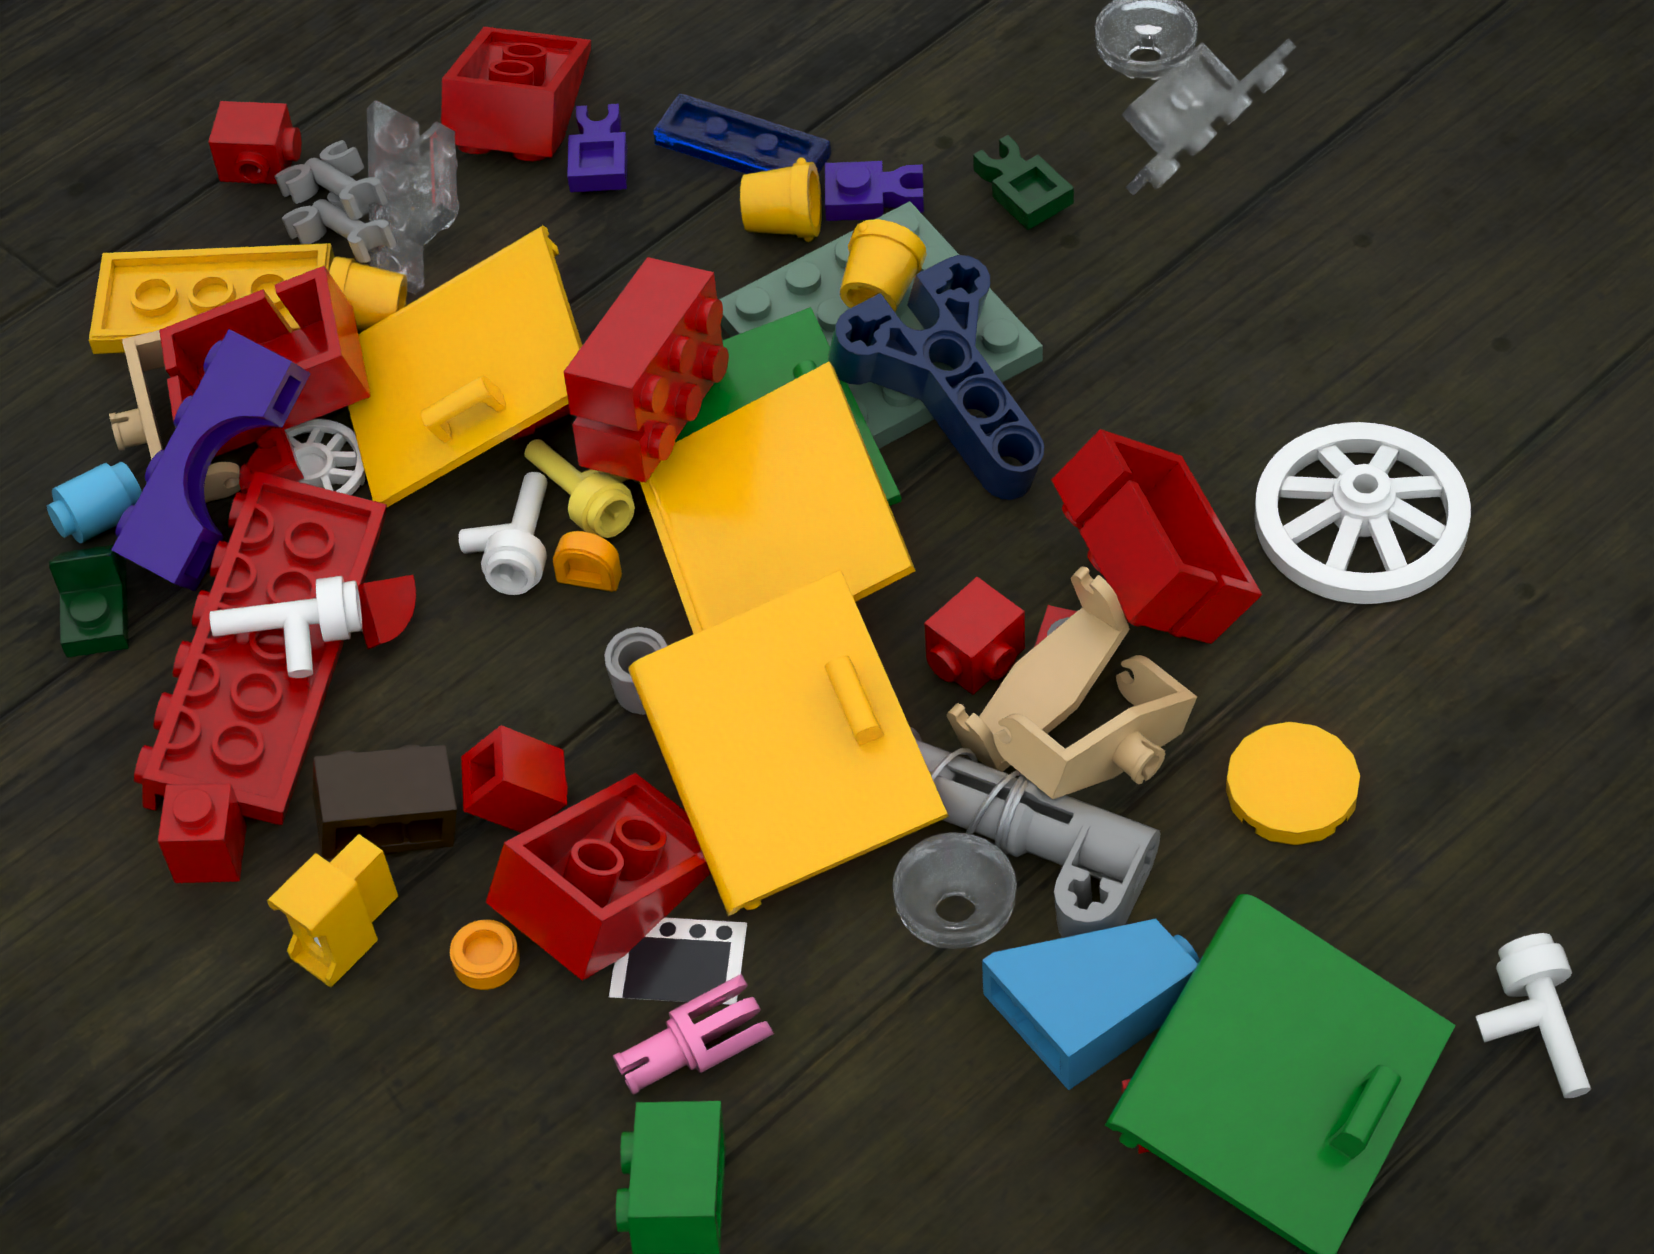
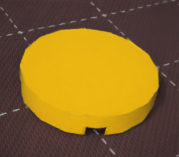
[1226,722,1360,845]

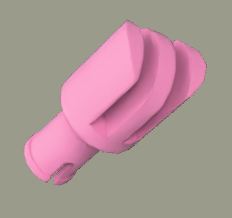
[613,974,774,1095]

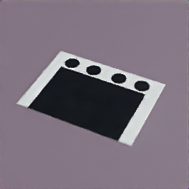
[609,918,747,1005]

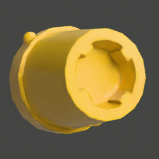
[740,157,822,242]
[839,219,927,312]
[329,256,407,332]

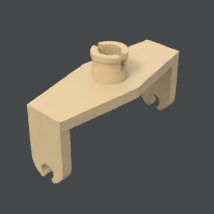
[109,330,241,503]
[947,566,1130,772]
[993,655,1197,799]

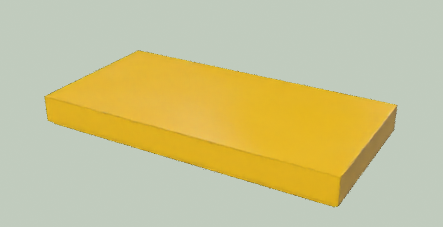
[89,243,334,354]

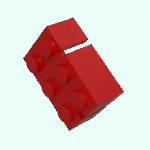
[563,257,729,483]
[159,266,371,457]
[1051,429,1262,644]

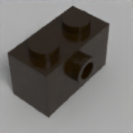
[312,745,457,859]

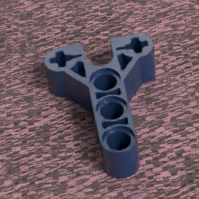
[828,255,1044,500]

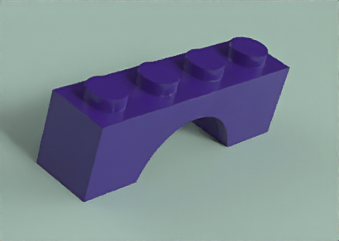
[111,329,311,591]

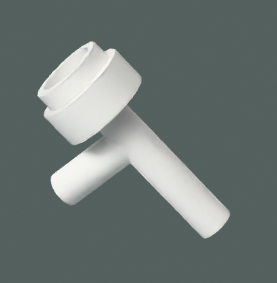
[459,472,548,595]
[210,576,363,678]
[1476,933,1591,1098]

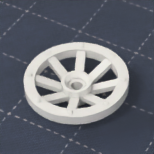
[1254,422,1471,604]

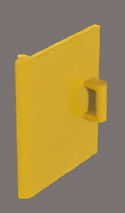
[348,225,582,507]
[640,362,916,634]
[628,569,949,916]

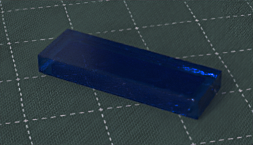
[653,93,831,174]

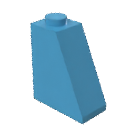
[982,919,1200,1090]

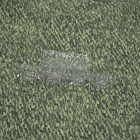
[1122,39,1296,196]
[367,100,459,294]

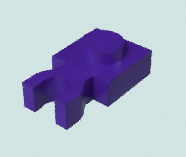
[567,104,628,192]
[825,161,924,221]

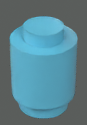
[47,462,142,543]

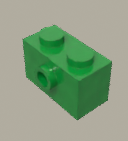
[616,1101,726,1254]

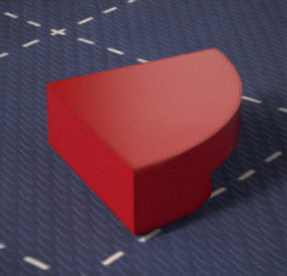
[239,427,304,494]
[358,575,416,649]

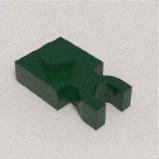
[973,135,1074,230]

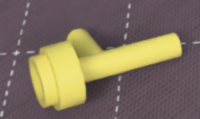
[524,439,635,538]

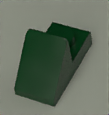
[49,545,129,658]

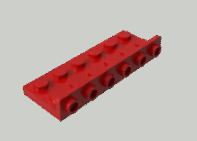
[134,471,387,825]

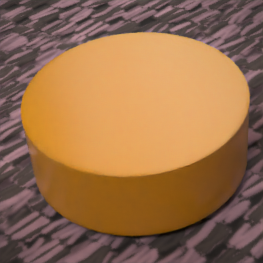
[450,920,520,990]

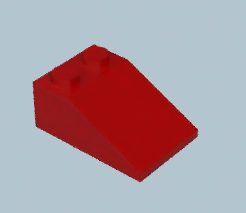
[441,26,591,161]
[486,773,711,981]

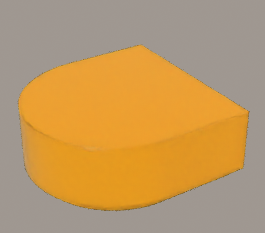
[553,531,622,592]

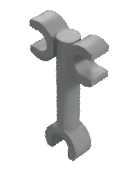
[274,140,388,220]
[282,192,397,263]

